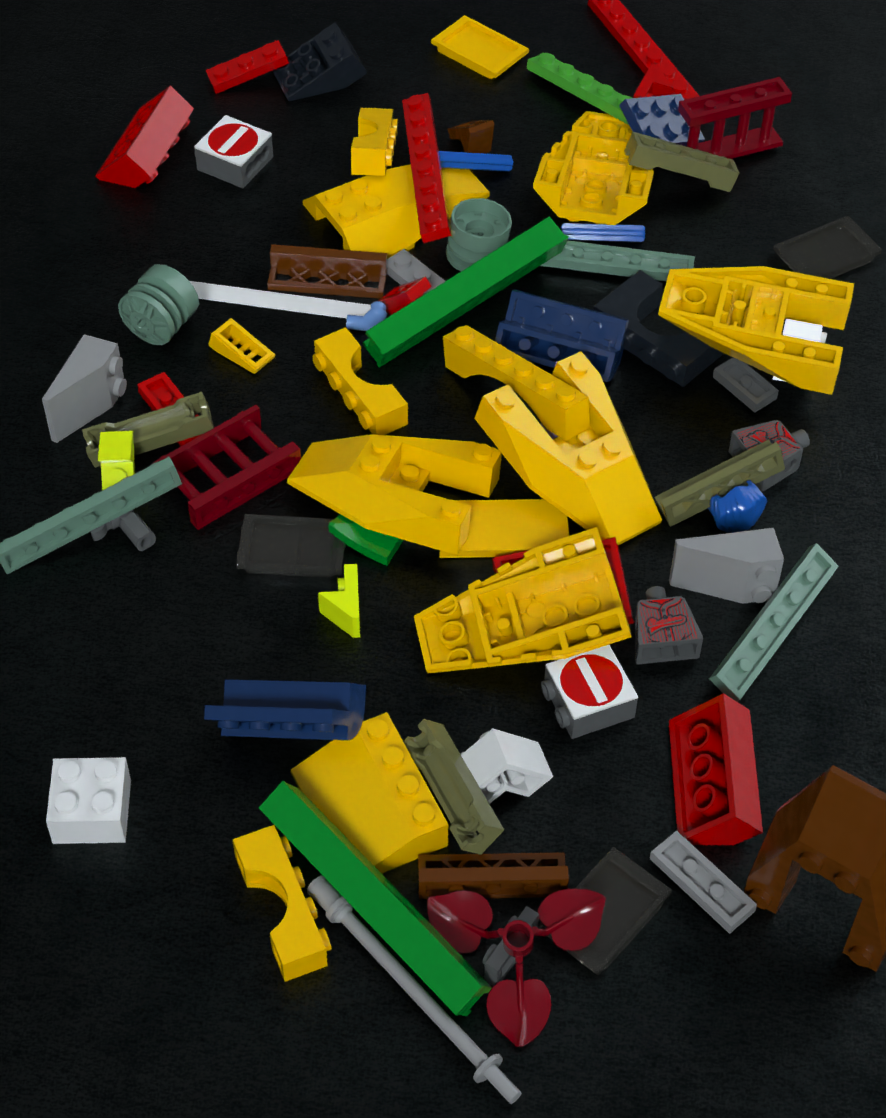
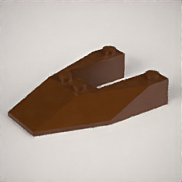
[744,765,886,972]

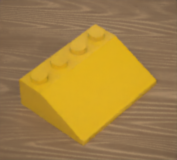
[291,712,448,874]

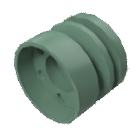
[446,198,512,271]
[118,264,199,345]

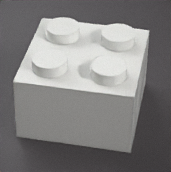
[46,757,131,844]

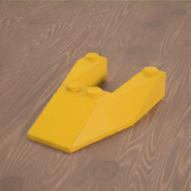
[658,266,854,395]
[474,351,662,545]
[287,434,502,556]

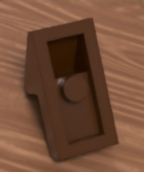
[448,120,494,154]

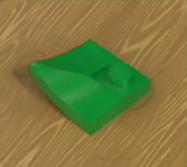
[328,514,403,566]

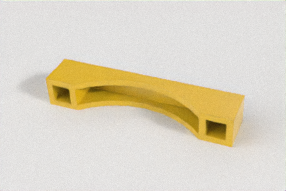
[443,325,590,441]

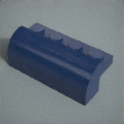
[495,290,629,382]
[204,680,366,740]

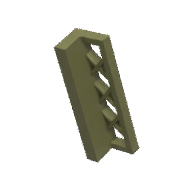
[654,439,785,527]

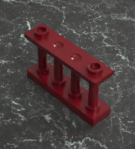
[678,77,792,159]
[152,405,301,530]

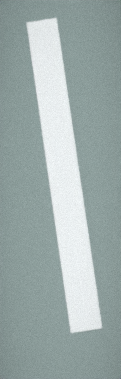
[190,281,371,319]

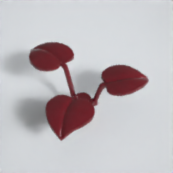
[427,889,606,1047]

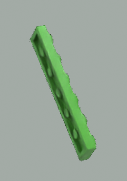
[526,53,632,125]

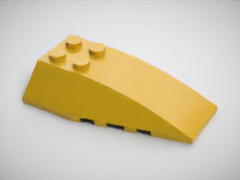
[533,111,654,226]
[303,164,490,259]
[414,527,631,673]

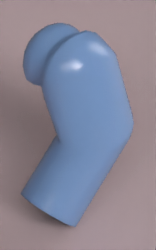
[346,301,387,331]

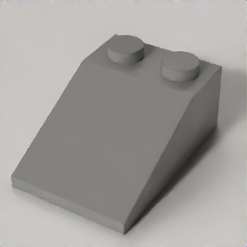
[42,334,127,443]
[669,528,784,604]

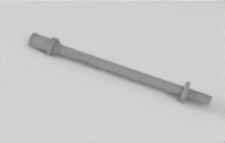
[307,875,522,1104]

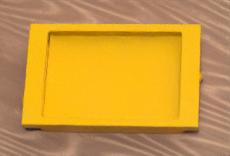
[431,15,529,79]

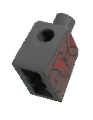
[728,420,810,492]
[635,586,703,665]

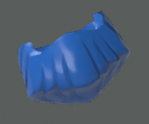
[708,480,767,533]

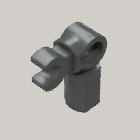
[90,510,156,551]

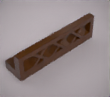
[267,244,388,299]
[418,852,569,899]

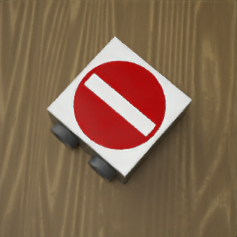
[194,115,273,188]
[541,645,638,739]

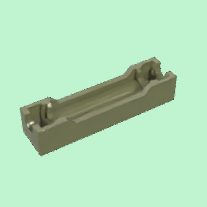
[624,132,739,192]
[82,392,214,468]
[403,719,504,854]

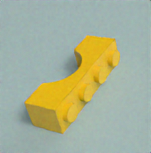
[351,108,398,176]
[313,327,408,435]
[233,825,331,982]

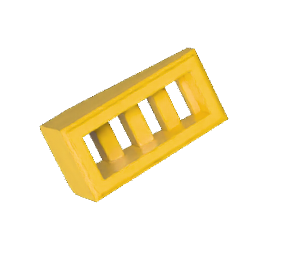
[209,318,276,374]

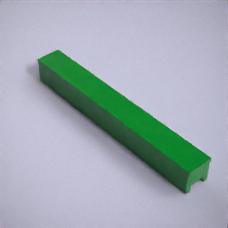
[363,216,569,368]
[259,781,492,1016]

